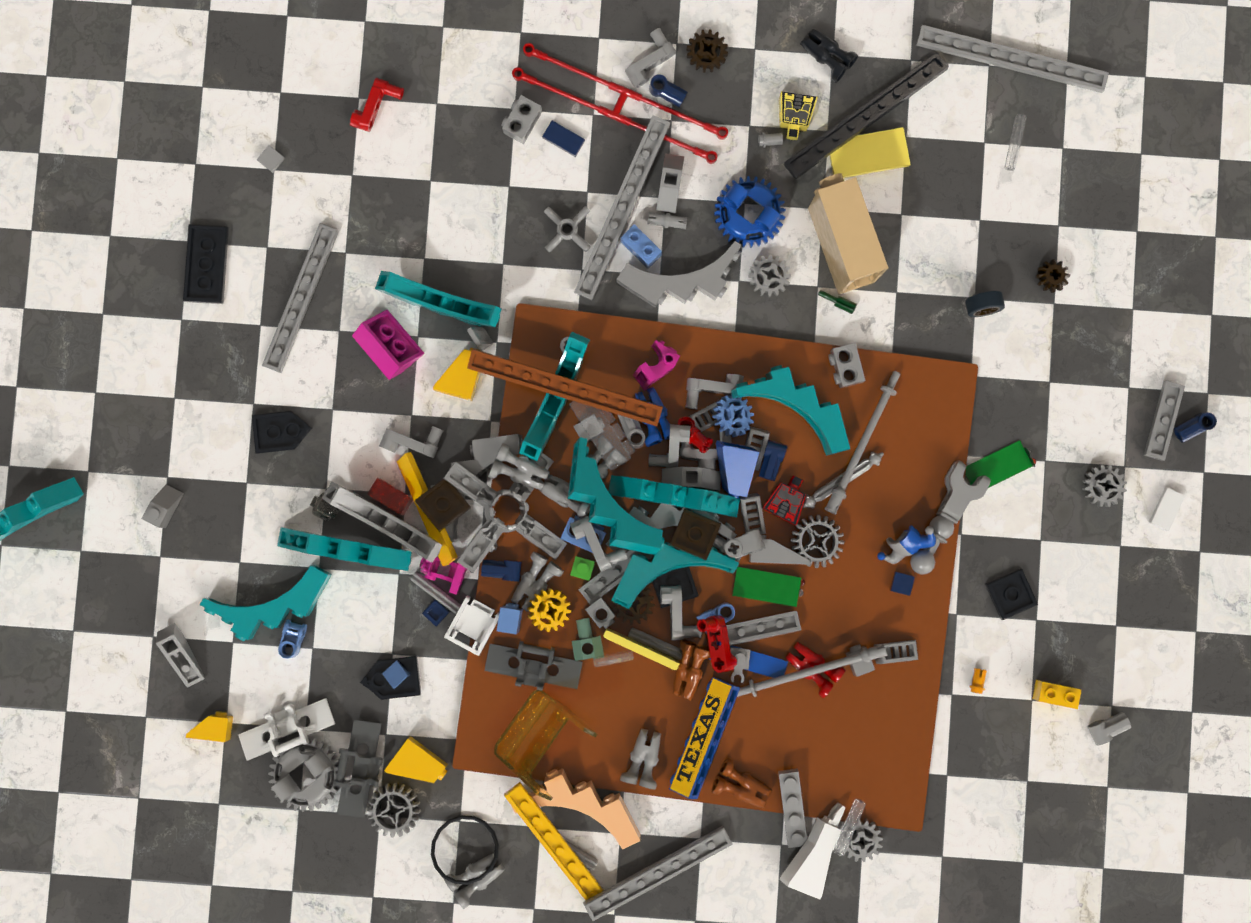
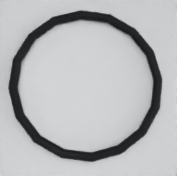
[431,815,499,885]

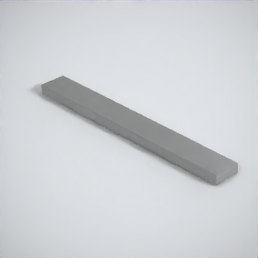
[262,223,339,373]
[583,826,733,921]

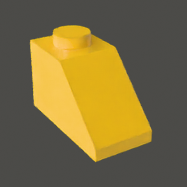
[186,711,233,742]

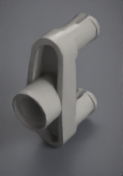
[679,431,732,470]

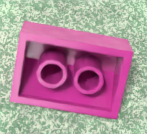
[352,309,424,380]

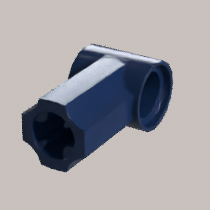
[649,74,688,108]
[1174,412,1217,443]
[758,439,787,481]
[481,559,522,582]

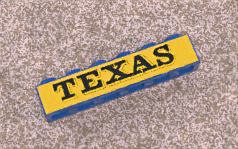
[669,677,740,799]

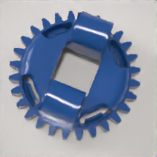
[714,176,786,248]

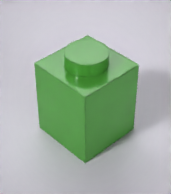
[571,556,595,581]

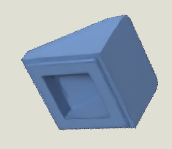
[382,660,410,689]

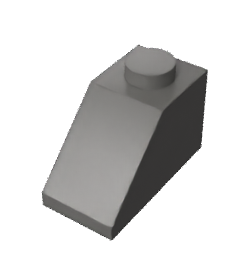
[141,484,184,528]

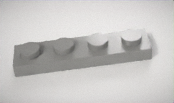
[1143,380,1185,461]
[578,550,653,605]
[726,611,801,646]
[778,769,807,848]

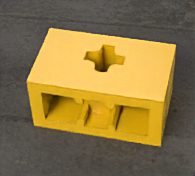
[1032,680,1081,709]

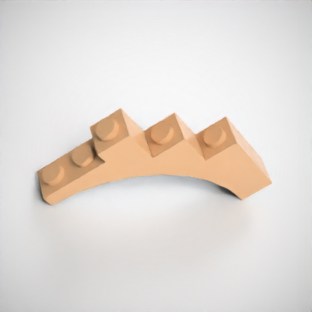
[512,768,641,849]

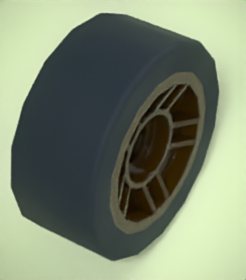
[965,291,1005,317]

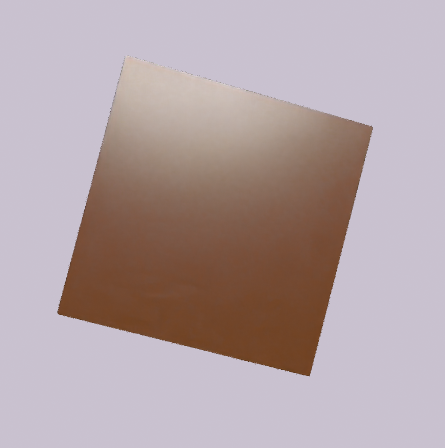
[452,303,978,832]

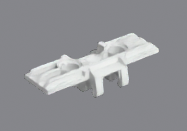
[238,698,335,761]

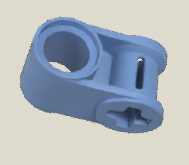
[696,602,735,634]
[278,619,307,659]

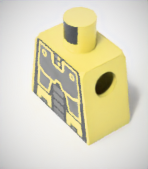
[779,91,817,140]

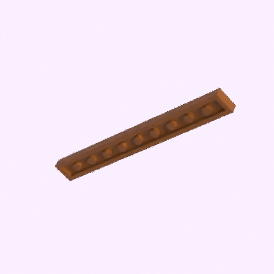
[467,349,663,426]

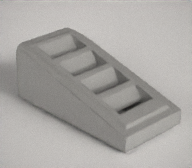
[467,327,493,351]
[688,402,718,432]
[745,426,770,471]
[739,493,766,534]
[874,640,918,664]

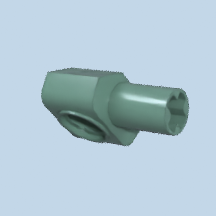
[571,618,604,661]

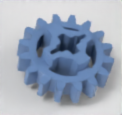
[712,394,754,437]

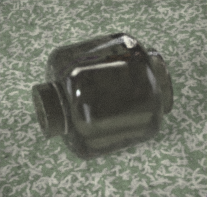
[310,492,339,521]

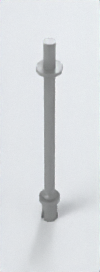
[825,371,901,514]
[737,644,888,697]

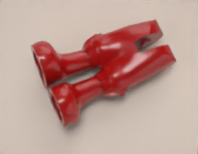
[785,642,846,699]

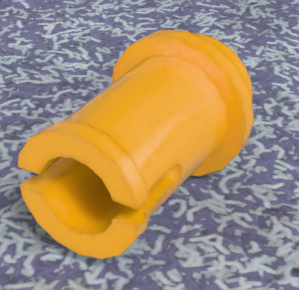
[969,668,987,694]

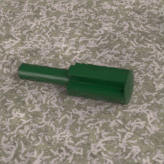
[818,290,857,314]

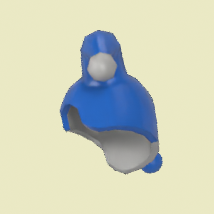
[877,525,936,564]

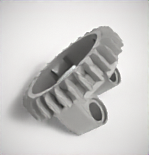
[268,738,340,812]

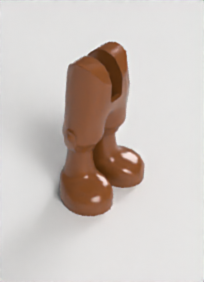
[673,640,710,701]
[712,759,772,808]

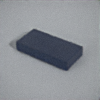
[542,120,585,157]

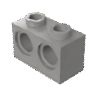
[501,95,542,144]
[828,343,866,388]

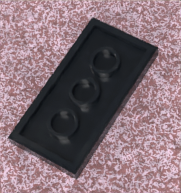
[183,224,229,304]

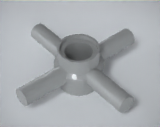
[544,206,591,253]

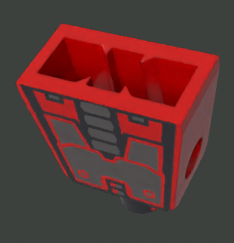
[762,476,806,525]

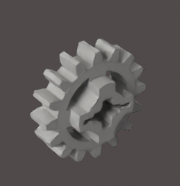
[748,254,791,298]
[1082,465,1127,507]
[839,817,883,862]

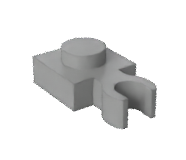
[730,647,750,683]

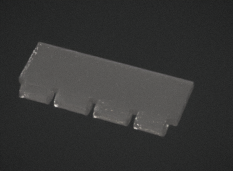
[569,401,635,470]

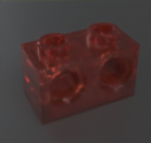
[367,477,413,515]

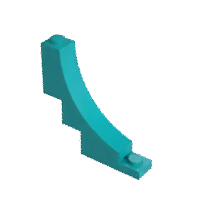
[568,437,664,555]
[277,527,412,571]

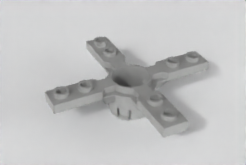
[443,453,567,573]

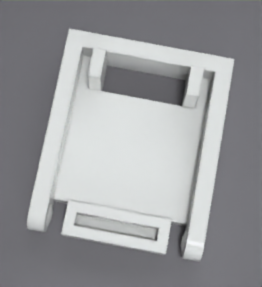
[444,595,499,656]

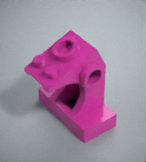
[633,340,680,391]
[420,556,467,595]

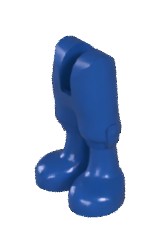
[635,387,670,447]

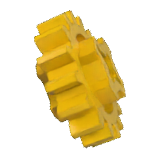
[527,588,571,632]

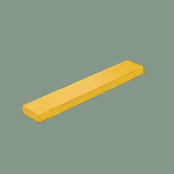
[397,452,458,566]

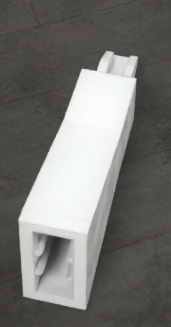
[779,803,845,899]

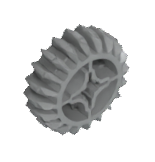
[790,515,844,568]
[367,783,421,838]

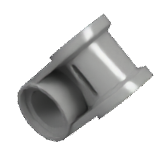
[725,529,766,558]

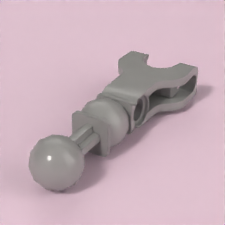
[910,460,991,575]

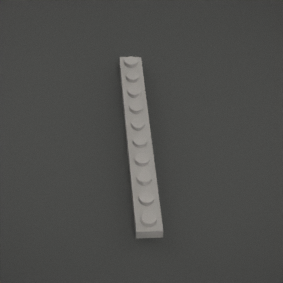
[916,25,1109,93]
[574,115,670,301]

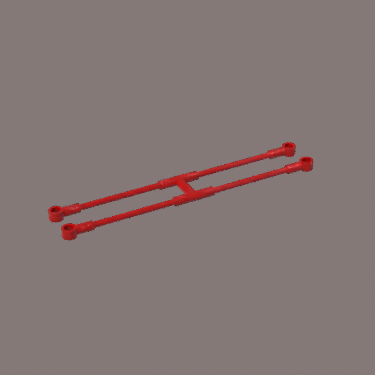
[512,43,728,164]

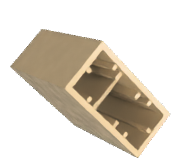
[808,173,888,295]

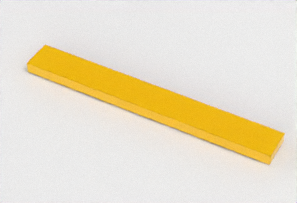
[504,782,604,900]

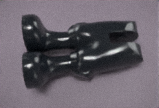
[800,29,858,83]

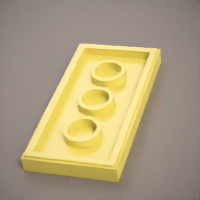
[829,127,911,178]
[603,628,680,670]

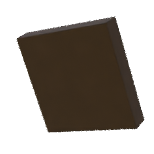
[415,479,471,532]
[669,508,721,561]

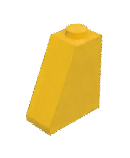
[433,347,481,401]
[384,736,448,783]

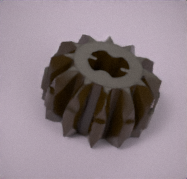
[1035,259,1070,293]

